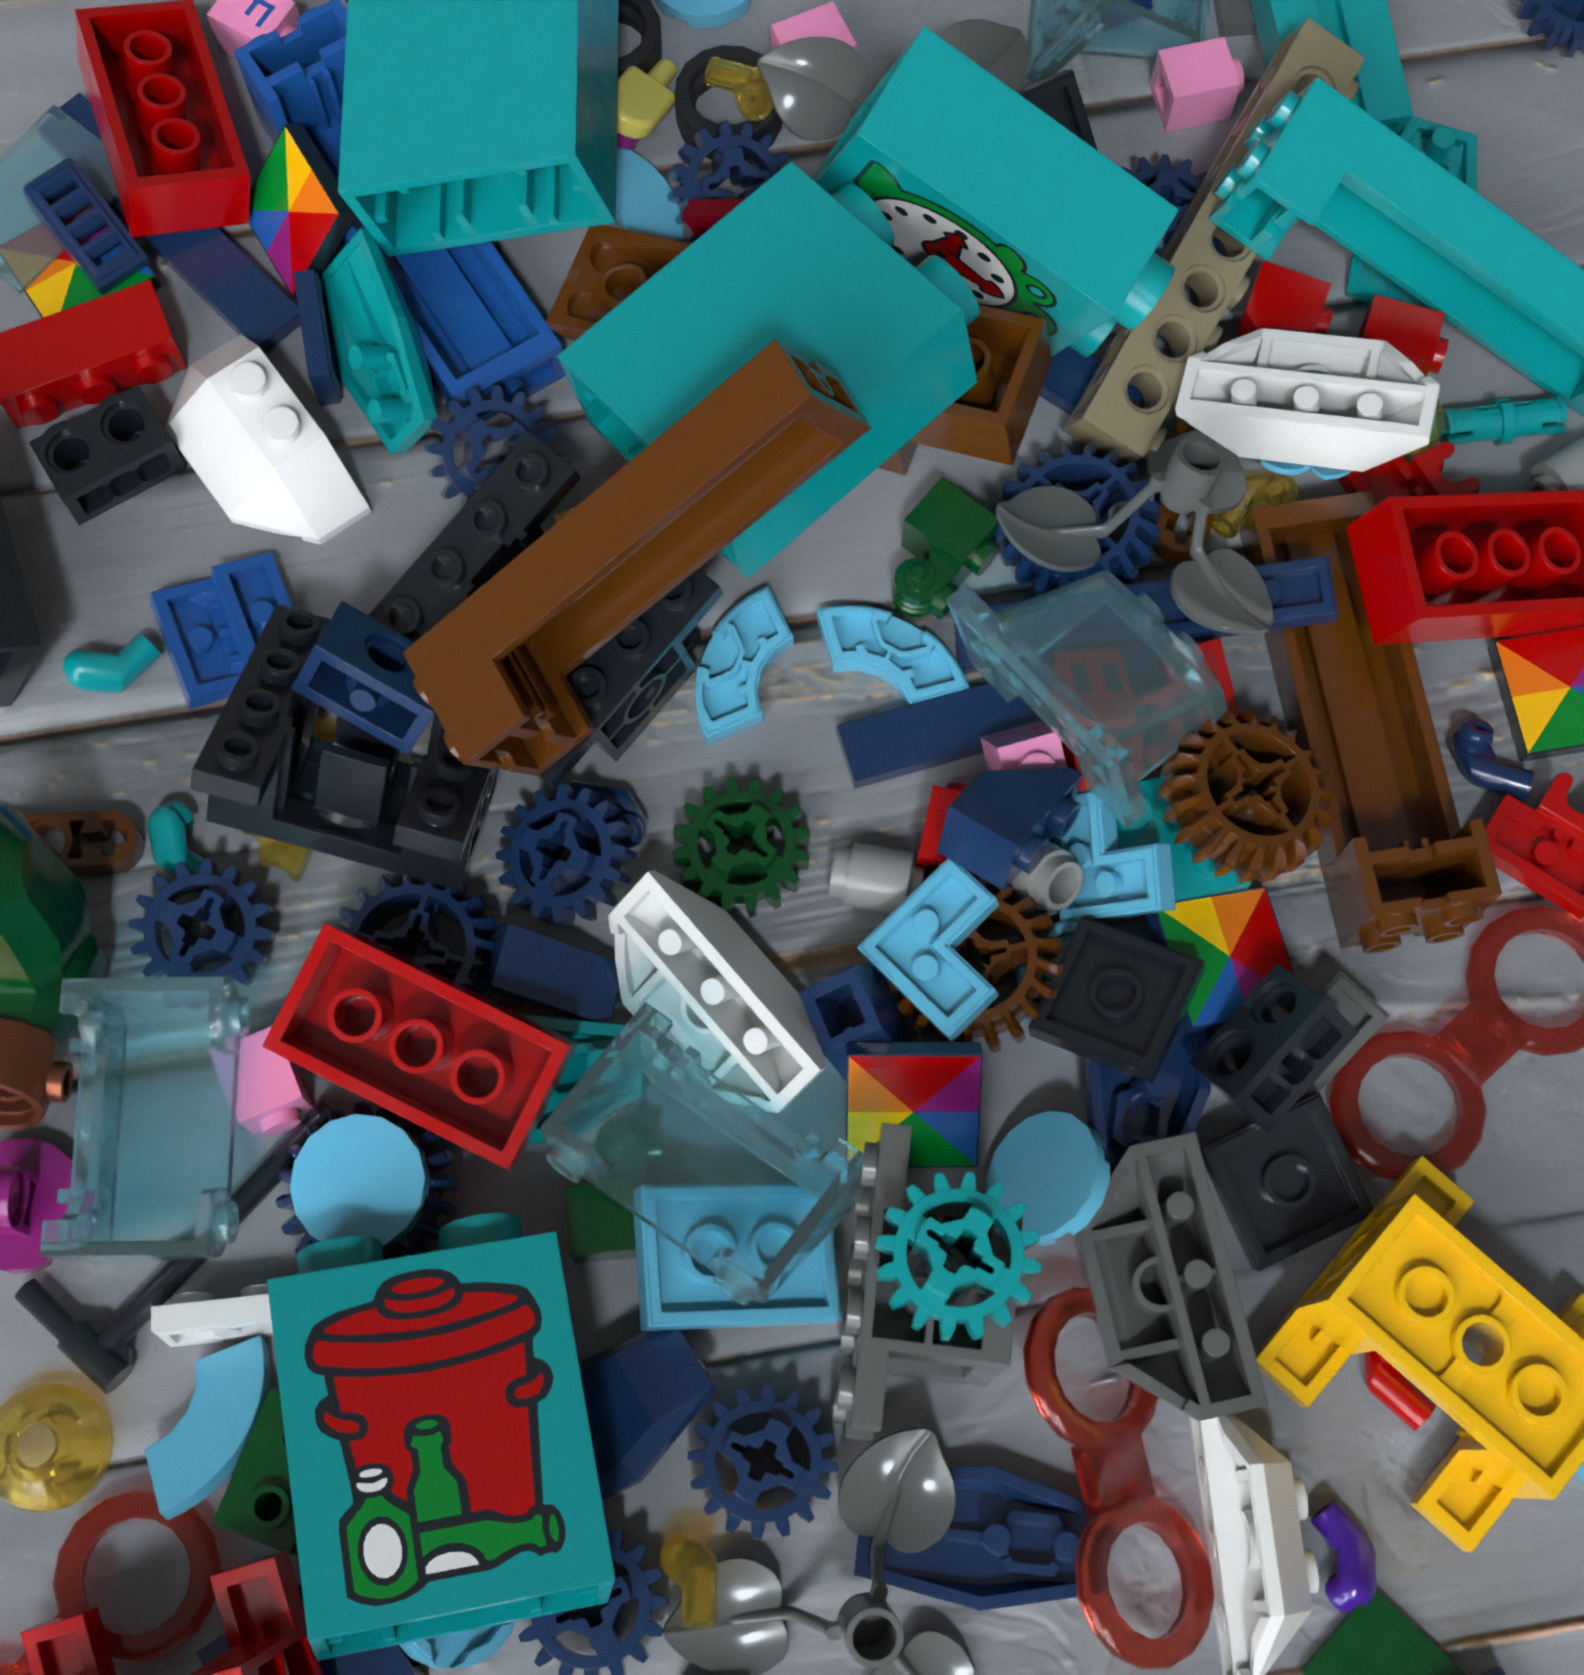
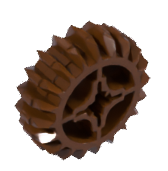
[1156,709,1335,884]
[889,878,1064,1053]

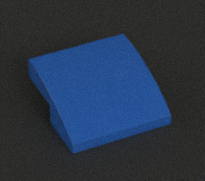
[150,552,293,709]

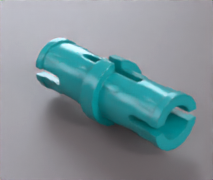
[1436,395,1568,446]

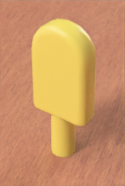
[617,59,677,139]

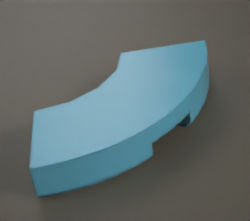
[616,147,684,242]
[695,586,794,746]
[816,605,970,706]
[144,1335,271,1520]

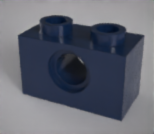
[291,601,435,755]

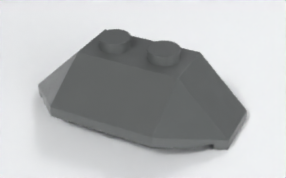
[1076,1132,1269,1422]

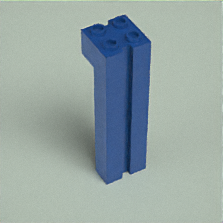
[234,0,566,421]

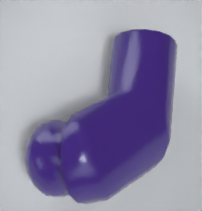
[1310,1499,1377,1612]

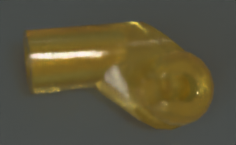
[705,56,774,121]
[1212,474,1298,538]
[659,1533,717,1629]

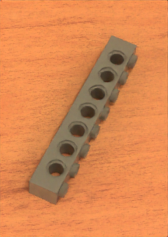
[1062,17,1365,468]

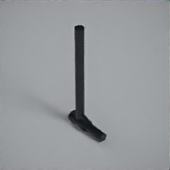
[15,1100,332,1394]

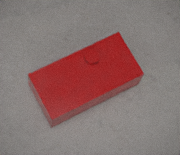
[75,0,250,238]
[1346,490,1584,645]
[262,923,578,1170]

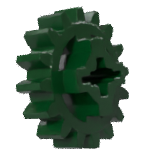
[672,778,810,918]

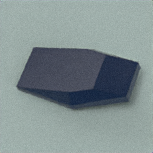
[1085,1026,1211,1176]
[578,1330,718,1501]
[854,1466,1106,1611]

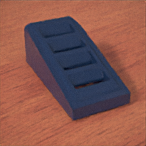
[23,158,150,295]

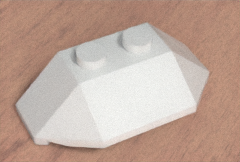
[1175,328,1440,472]
[165,334,371,545]
[608,870,826,1113]
[1188,1414,1319,1675]

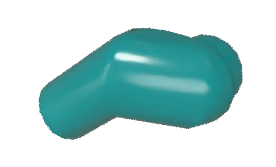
[63,633,161,694]
[147,801,207,893]

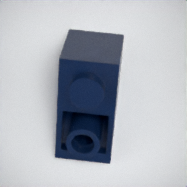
[937,768,1083,891]
[798,965,913,1082]

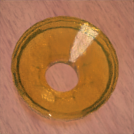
[0,1384,113,1512]

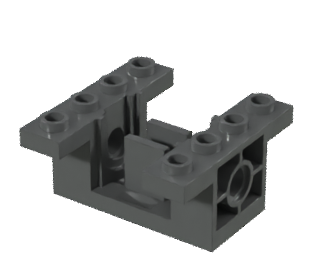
[832,1123,1023,1443]

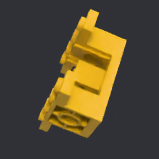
[1255,1156,1584,1552]

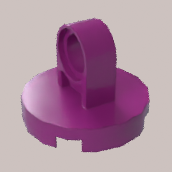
[0,1138,91,1274]

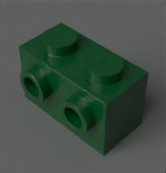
[212,1388,298,1555]

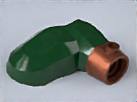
[0,800,107,1130]

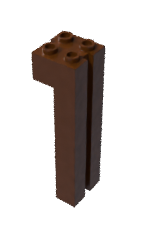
[403,339,872,776]
[1240,490,1502,954]

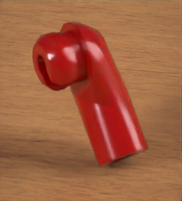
[1364,1351,1436,1431]

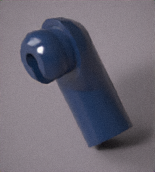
[1451,718,1534,801]
[569,780,648,848]

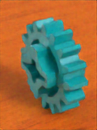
[875,1171,1042,1341]

